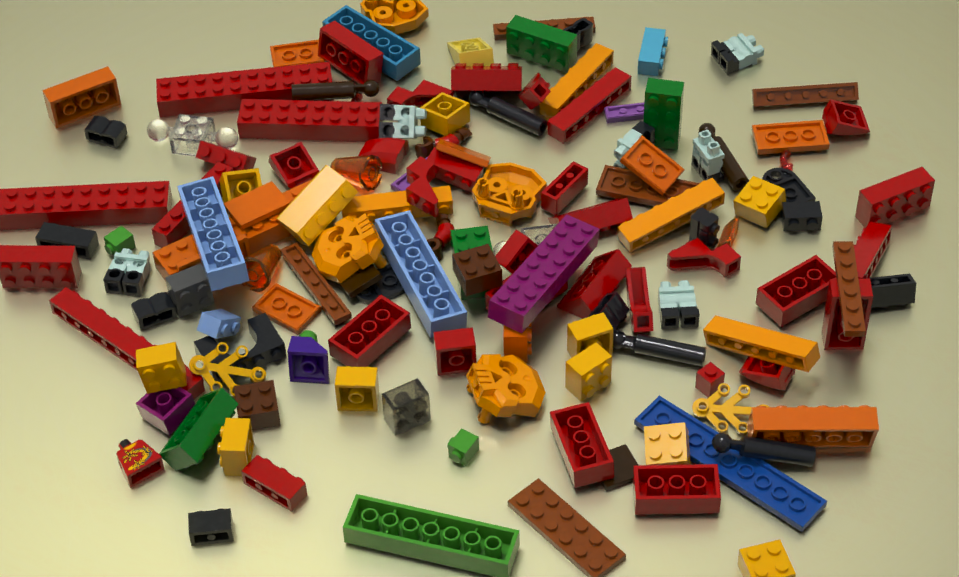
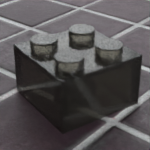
[382,378,431,436]

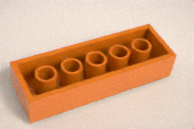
[747,405,879,448]

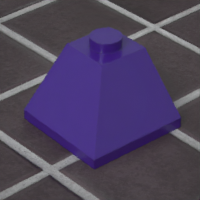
[287,336,330,384]

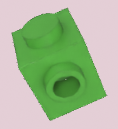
[104,226,136,256]
[447,428,479,466]

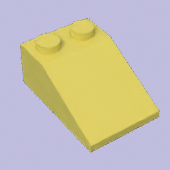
[447,37,494,66]

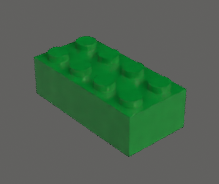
[506,15,577,73]
[643,78,684,150]
[450,226,493,300]
[159,388,238,471]

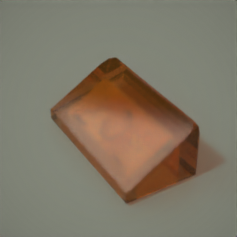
[716,216,739,248]

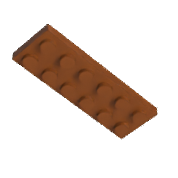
[596,165,699,206]
[508,478,626,577]

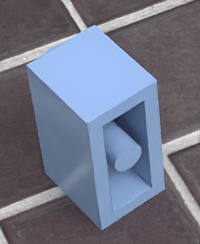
[197,309,241,339]

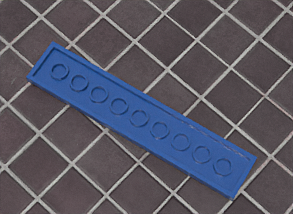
[634,395,827,532]

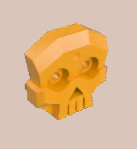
[360,0,429,35]
[472,162,547,226]
[312,213,387,283]
[466,354,546,424]

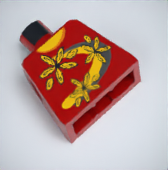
[116,439,165,488]

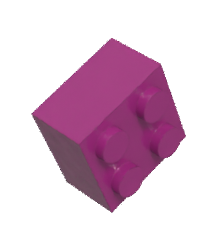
[136,387,195,436]

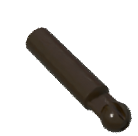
[291,80,379,101]
[698,123,749,191]

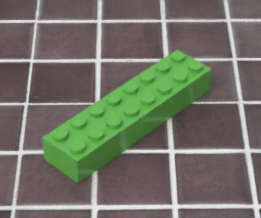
[343,494,520,577]

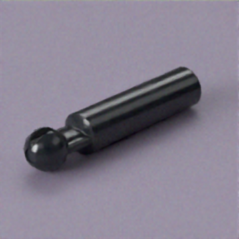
[469,91,547,136]
[613,330,706,367]
[712,433,816,467]

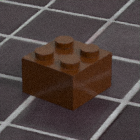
[452,244,503,296]
[234,380,281,430]

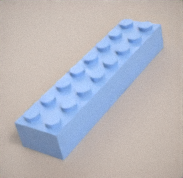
[177,176,250,291]
[375,210,467,338]

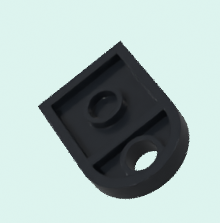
[762,168,816,202]
[355,264,405,305]

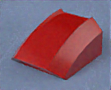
[822,99,870,136]
[358,138,409,174]
[268,141,319,189]
[739,356,795,391]

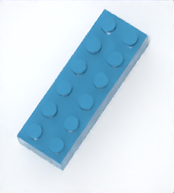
[322,5,421,81]

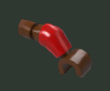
[415,127,472,158]
[427,213,455,261]

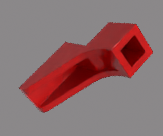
[518,72,551,110]
[387,80,454,108]
[406,156,439,218]
[667,238,741,277]
[625,267,653,332]

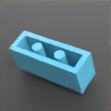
[638,27,668,76]

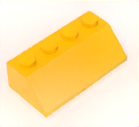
[276,165,358,246]

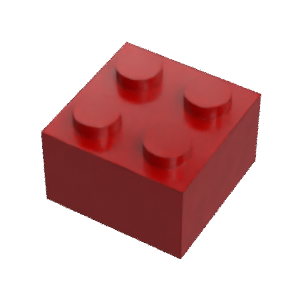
[433,327,477,376]

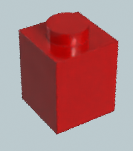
[695,362,725,398]

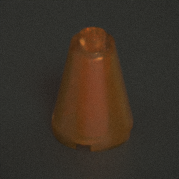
[330,155,382,191]
[242,244,282,292]

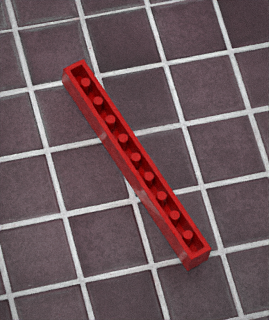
[49,287,205,400]

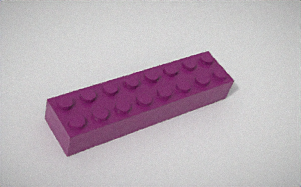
[488,214,600,333]

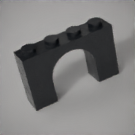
[194,313,286,386]

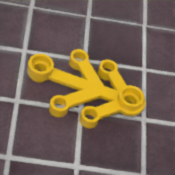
[189,342,266,397]
[692,383,769,436]

